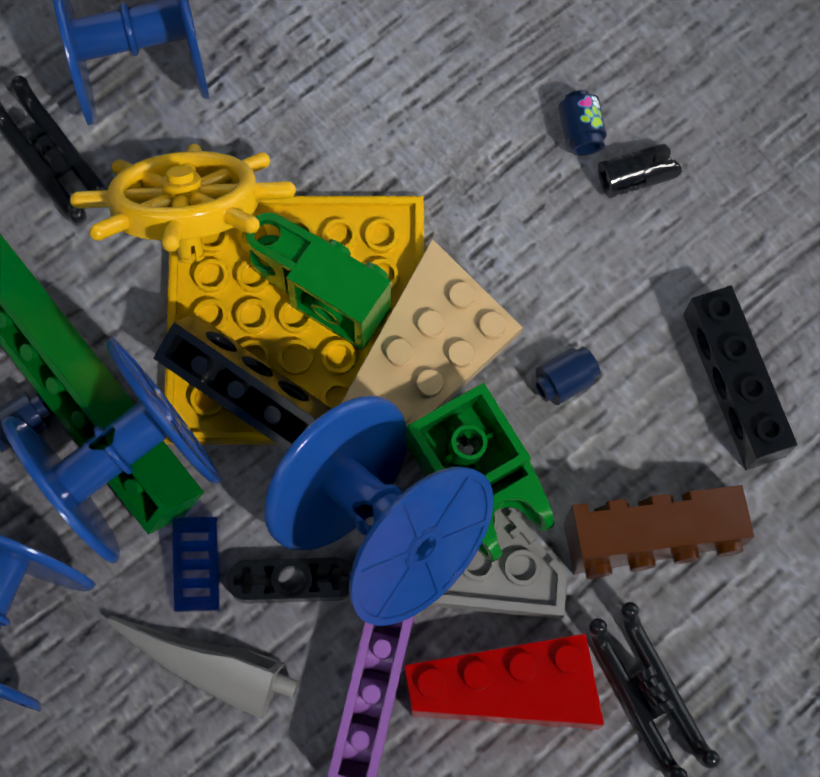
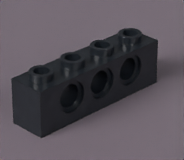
[683,285,798,471]
[153,315,332,451]

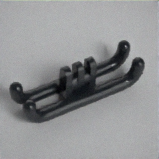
[0,75,108,226]
[589,602,720,777]

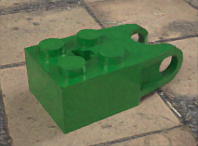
[246,213,391,351]
[405,382,555,562]

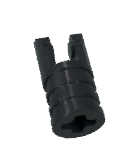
[598,144,683,198]

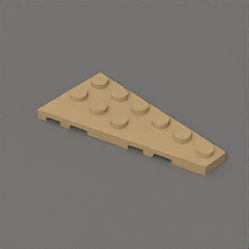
[341,239,523,427]

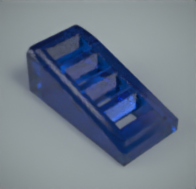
[172,517,220,613]

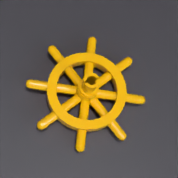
[70,143,296,264]

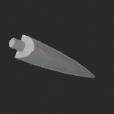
[107,616,300,719]

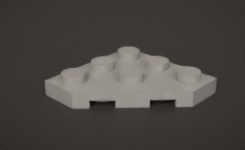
[430,508,567,619]

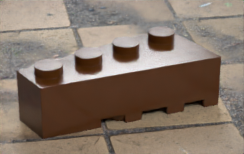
[563,485,754,579]

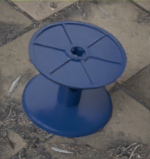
[53,0,210,126]
[1,337,223,564]
[265,396,494,626]
[0,535,96,712]

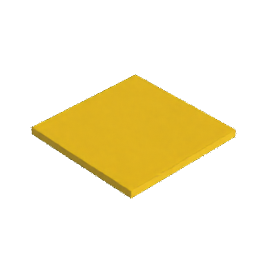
[164,196,424,445]

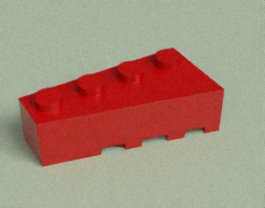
[404,633,604,730]

